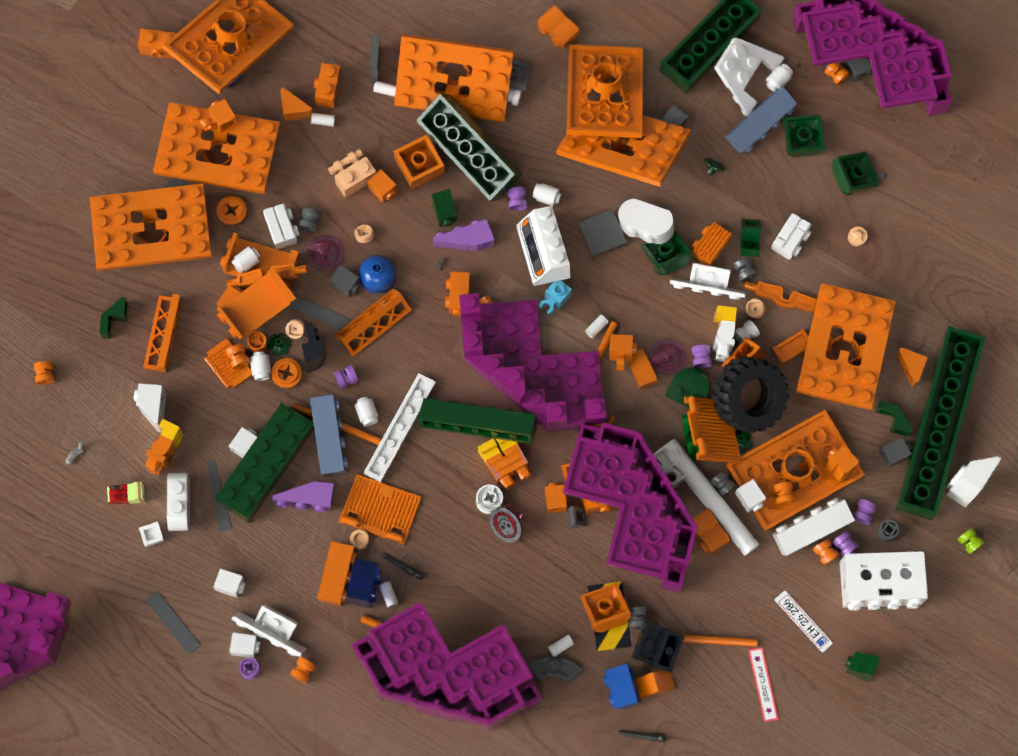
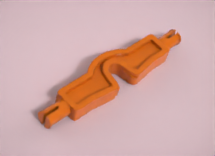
[226,263,309,289]
[744,281,817,313]

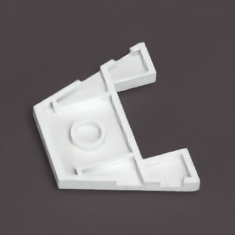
[715,38,784,116]

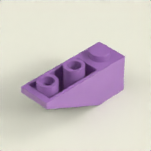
[433,219,494,251]
[272,481,334,513]

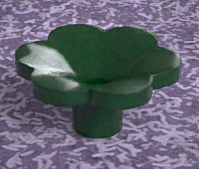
[703,158,725,175]
[267,333,291,356]
[735,429,752,453]

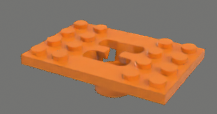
[163,0,294,94]
[394,34,514,122]
[566,44,643,138]
[557,98,691,187]
[153,102,280,194]
[89,183,212,271]
[796,283,896,411]
[726,410,865,532]

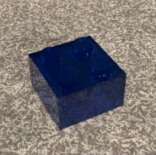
[346,558,382,609]

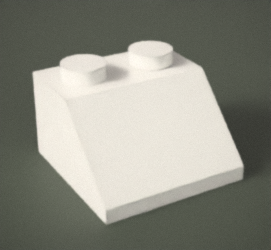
[134,384,166,432]

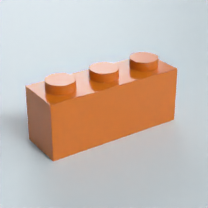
[317,541,357,606]

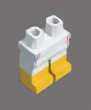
[712,305,737,362]

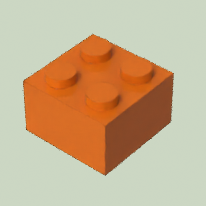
[394,135,445,190]

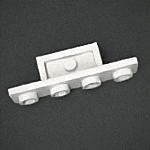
[670,262,746,300]
[232,604,307,657]

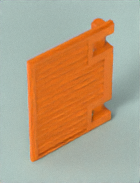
[684,396,742,463]
[339,474,422,545]

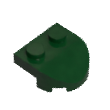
[665,367,710,408]

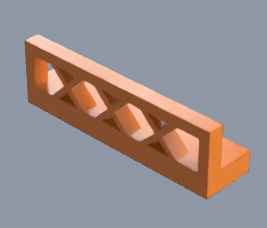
[334,289,412,357]
[143,294,182,372]

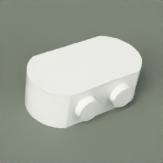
[618,199,674,244]
[167,473,190,531]

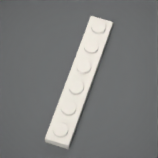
[364,373,436,483]

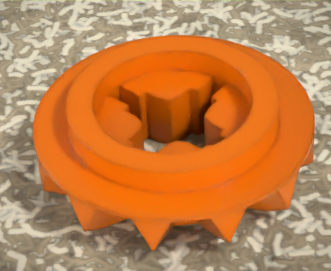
[216,196,247,226]
[271,358,302,389]

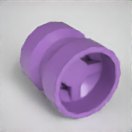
[507,187,527,211]
[691,345,712,368]
[333,365,359,390]
[853,499,877,525]
[832,531,859,556]
[239,657,260,680]

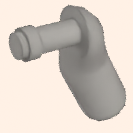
[65,440,84,465]

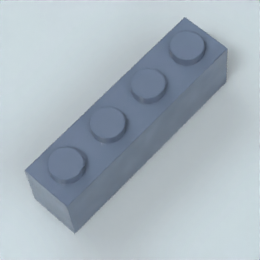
[724,87,797,154]
[310,394,349,476]

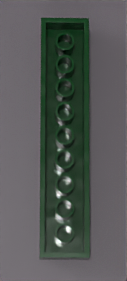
[895,326,986,521]

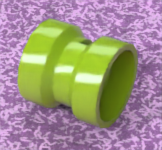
[957,528,985,555]

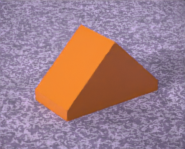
[280,87,313,121]
[896,348,928,388]
[635,671,676,699]

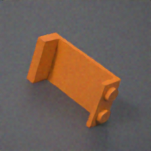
[220,232,300,288]
[217,268,296,341]

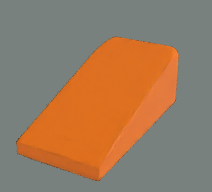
[627,349,658,390]

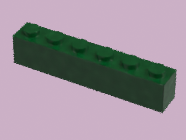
[418,398,538,444]

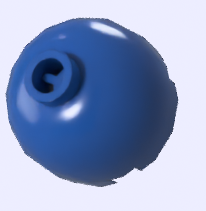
[358,255,396,293]

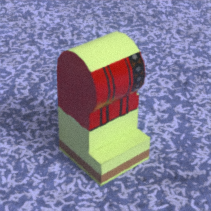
[107,481,145,504]

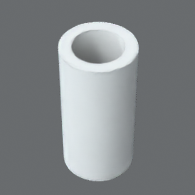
[373,81,396,97]
[311,113,335,127]
[585,315,609,339]
[379,581,399,608]
[548,635,574,657]

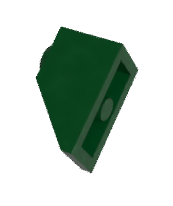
[432,188,457,227]
[845,652,881,682]

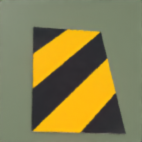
[587,581,632,651]

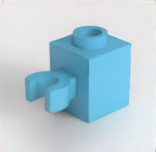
[539,280,572,315]

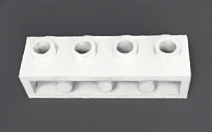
[772,498,855,556]

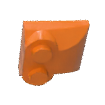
[580,583,631,632]

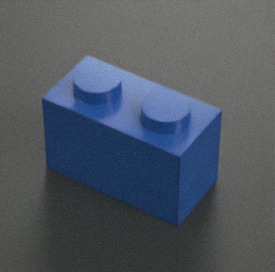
[604,664,641,710]

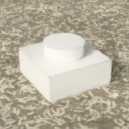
[139,522,164,548]

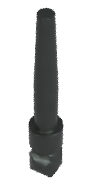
[381,553,423,580]
[618,731,666,742]

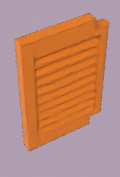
[204,338,252,388]

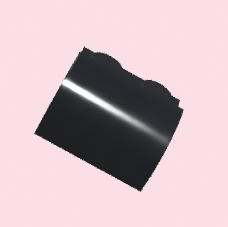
[301,323,326,373]
[631,620,685,673]

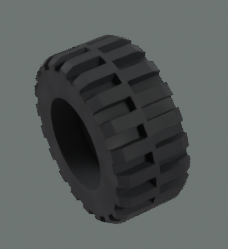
[712,356,789,433]

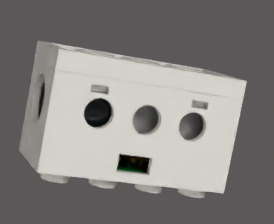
[840,552,928,611]

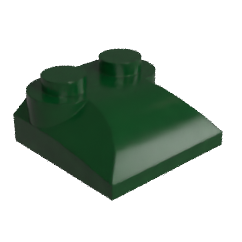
[783,115,825,157]
[832,151,880,195]
[641,229,692,275]

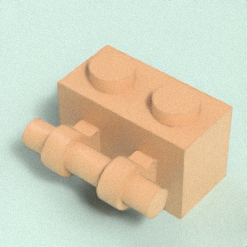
[328,149,376,198]

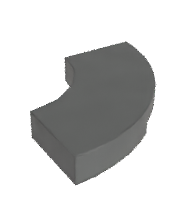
[527,657,582,684]

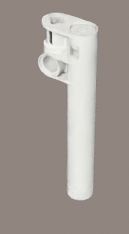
[653,439,760,556]

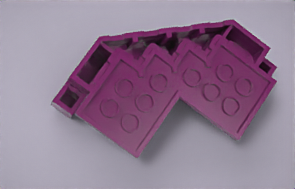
[792,0,952,116]
[459,293,606,432]
[563,423,698,593]
[0,583,72,691]
[352,602,542,731]

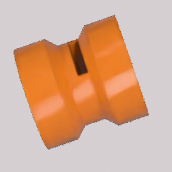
[824,62,850,85]
[247,331,267,353]
[226,344,250,370]
[34,361,55,385]
[773,481,796,506]
[813,539,840,565]
[290,657,316,684]

